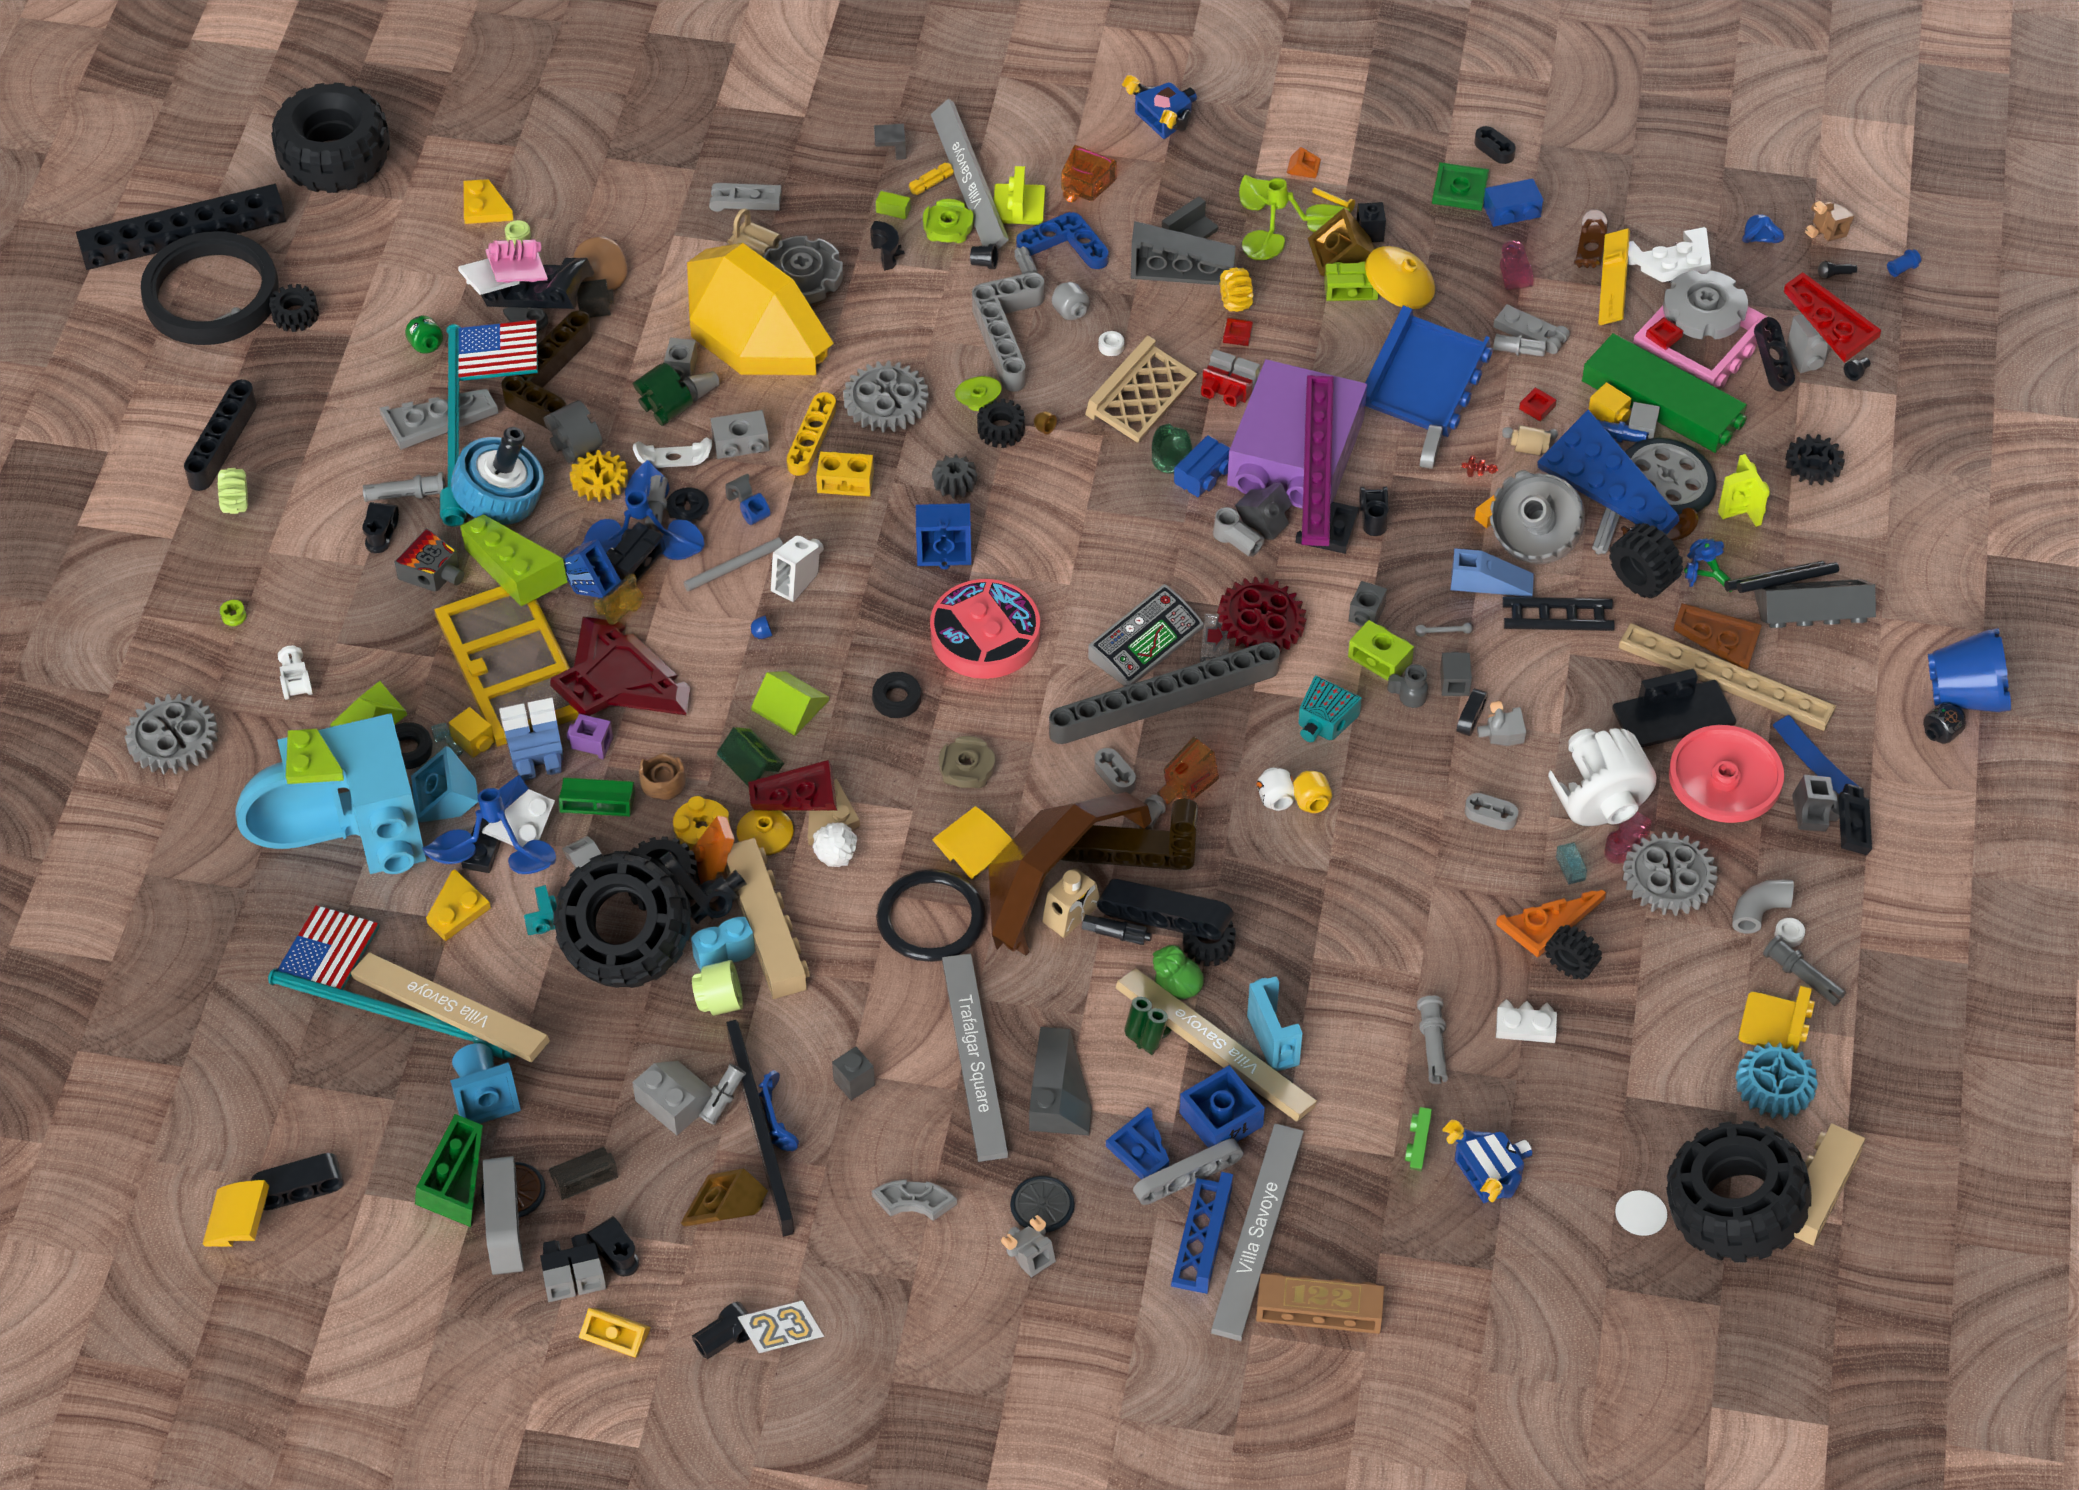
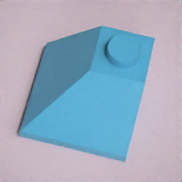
[411,746,479,822]

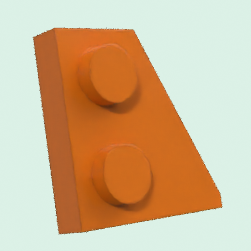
[691,816,735,884]

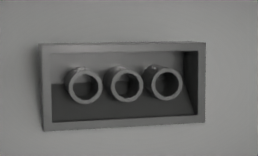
[1754,579,1876,628]

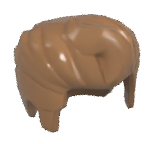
[639,752,686,800]

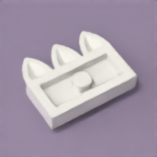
[1496,999,1557,1043]

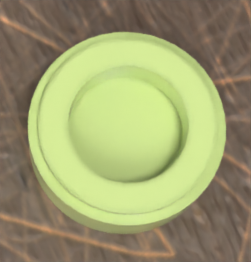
[505,220,531,245]

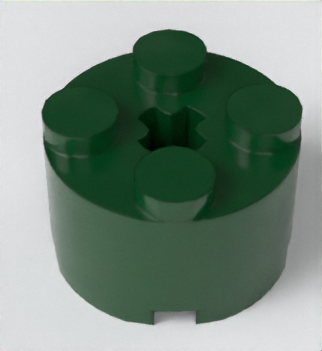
[632,363,693,426]

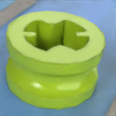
[219,600,247,626]

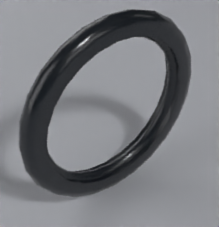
[876,869,986,962]

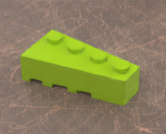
[460,514,567,607]

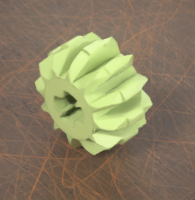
[218,468,248,514]

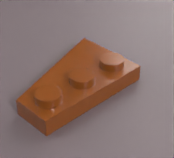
[1674,603,1762,670]

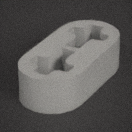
[1420,424,1443,469]
[1095,748,1136,794]
[1464,793,1518,830]

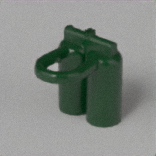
[1124,997,1172,1055]

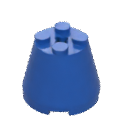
[1927,628,2011,712]

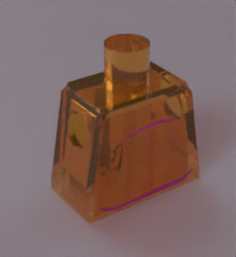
[1061,145,1117,202]

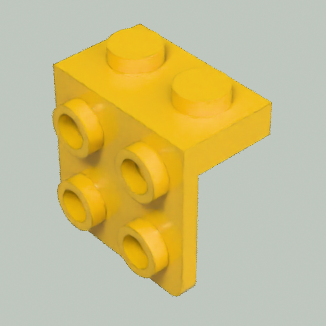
[1738,986,1815,1053]

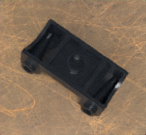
[481,258,594,309]

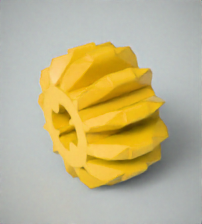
[1219,267,1254,312]

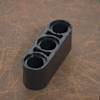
[251,1153,344,1211]

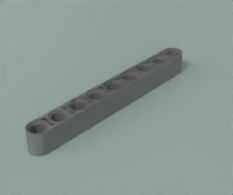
[1049,642,1280,744]

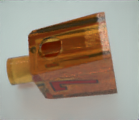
[1157,736,1219,805]

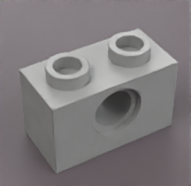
[710,410,769,459]

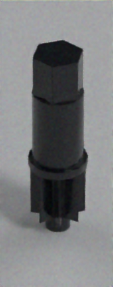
[1082,914,1152,945]

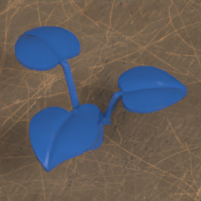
[581,460,705,560]
[422,775,556,874]

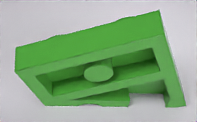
[1405,1107,1432,1171]

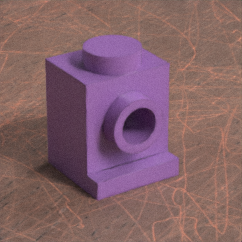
[567,714,613,759]

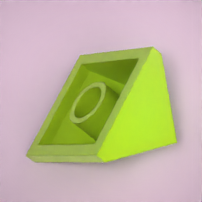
[330,681,407,727]

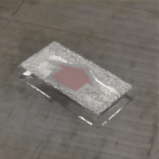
[1200,614,1230,662]

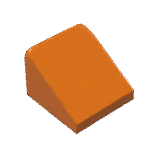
[1287,147,1321,178]

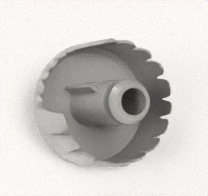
[1490,470,1585,564]

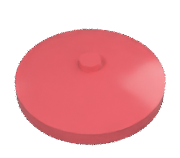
[1669,725,1784,823]

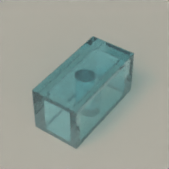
[1556,842,1587,885]

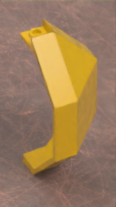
[687,243,834,375]

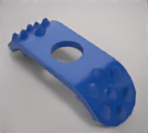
[758,1070,799,1151]

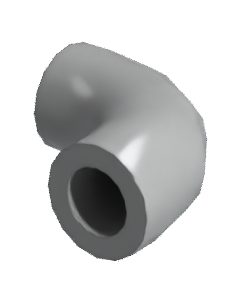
[1732,879,1794,934]

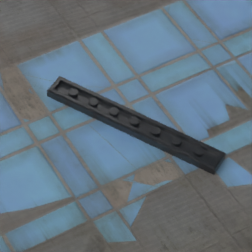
[726,1020,794,1237]

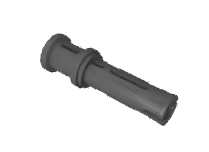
[1763,935,1846,1006]

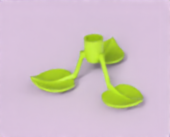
[1239,175,1350,260]

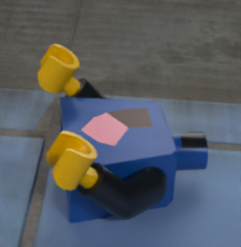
[1122,75,1197,139]

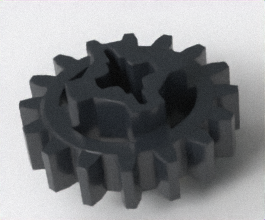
[1785,434,1845,486]

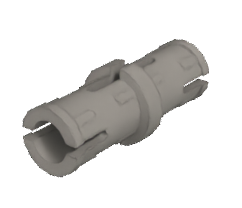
[644,475,668,531]
[699,1064,746,1125]

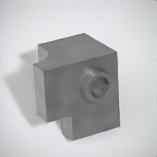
[1235,483,1292,540]
[1792,775,1839,832]

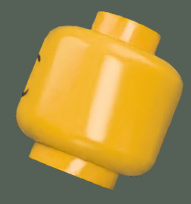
[1293,771,1333,813]

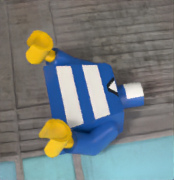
[1442,1120,1532,1204]

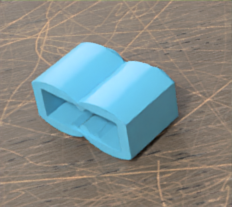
[691,917,755,971]

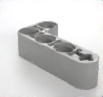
[483,1156,524,1275]

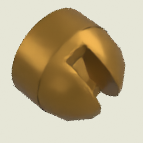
[1034,412,1057,435]

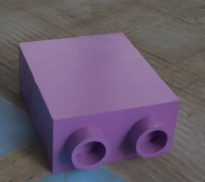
[1227,359,1367,509]

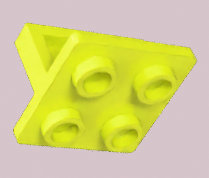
[994,166,1045,225]
[1718,454,1770,527]

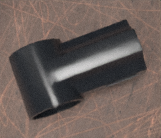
[692,1302,750,1360]

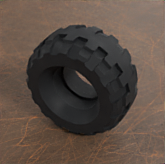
[271,82,390,193]
[553,851,692,988]
[1666,1121,1812,1262]

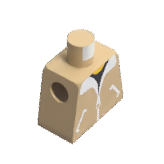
[1043,868,1100,938]

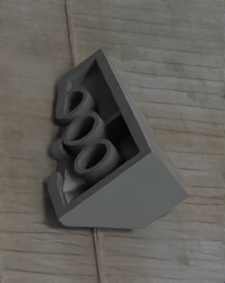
[1029,1027,1092,1136]

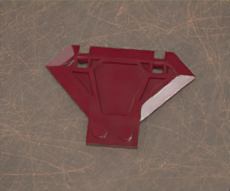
[550,616,690,716]

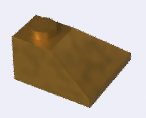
[1307,208,1374,276]
[681,1168,768,1227]

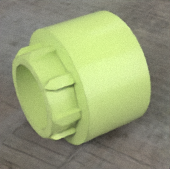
[692,960,743,1016]

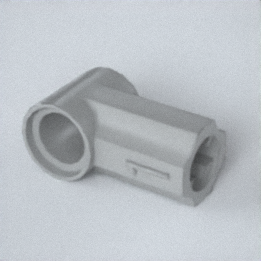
[1213,507,1265,557]

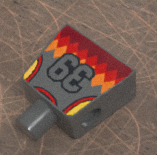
[394,528,465,592]

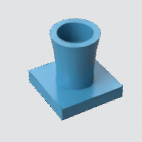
[450,1043,521,1124]

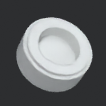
[1098,331,1124,356]
[1775,918,1805,947]

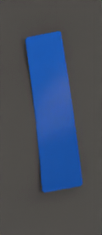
[1773,715,1859,794]

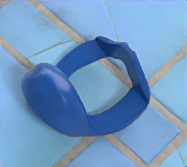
[1742,214,1784,243]

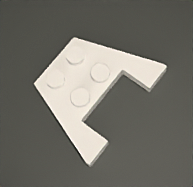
[1628,227,1711,282]

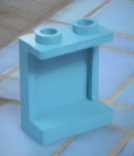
[1247,976,1303,1071]

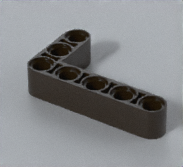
[501,311,592,430]
[1061,798,1198,870]

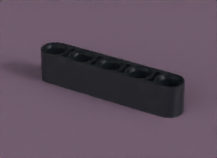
[184,379,257,491]
[1097,879,1234,940]

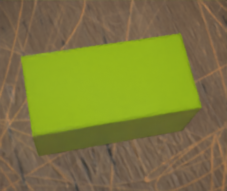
[875,191,911,220]

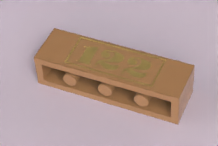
[1256,1273,1384,1334]

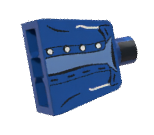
[562,539,621,598]

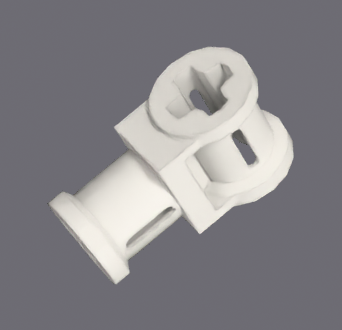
[278,645,313,700]

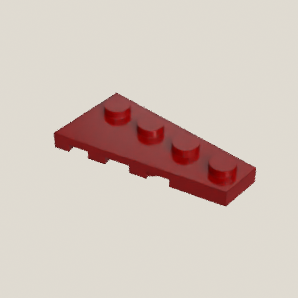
[1784,272,1881,363]

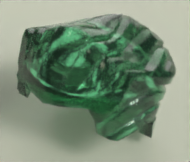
[1151,424,1192,474]

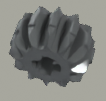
[932,454,977,499]

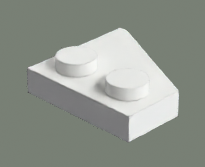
[482,789,555,847]

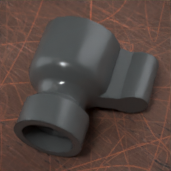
[1387,664,1428,708]

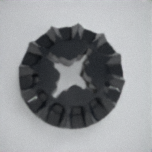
[666,487,709,522]

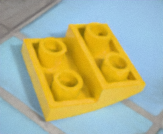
[932,806,1012,880]
[202,1180,269,1247]

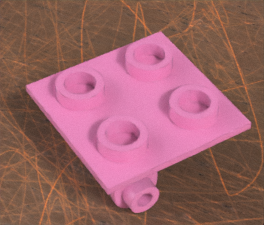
[486,239,548,283]

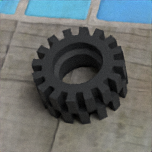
[269,284,319,332]
[977,398,1025,448]
[1183,921,1236,966]
[1545,925,1602,980]

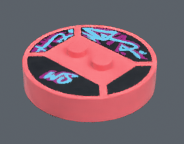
[930,579,1040,679]

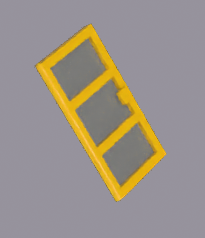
[434,586,579,747]

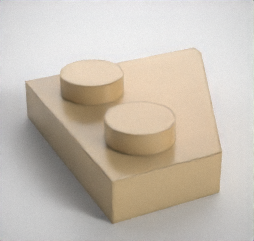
[808,779,860,846]

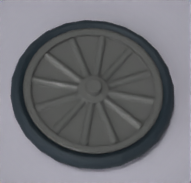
[1010,1176,1075,1232]

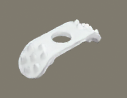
[633,437,712,468]

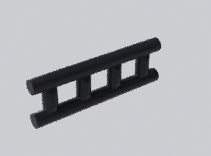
[1724,561,1839,593]
[1502,597,1615,631]

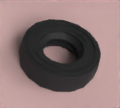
[872,672,922,718]
[395,722,433,769]

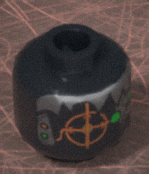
[1923,702,1966,744]

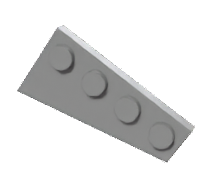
[379,389,498,450]

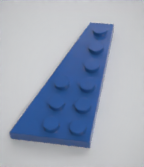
[1537,410,1679,535]

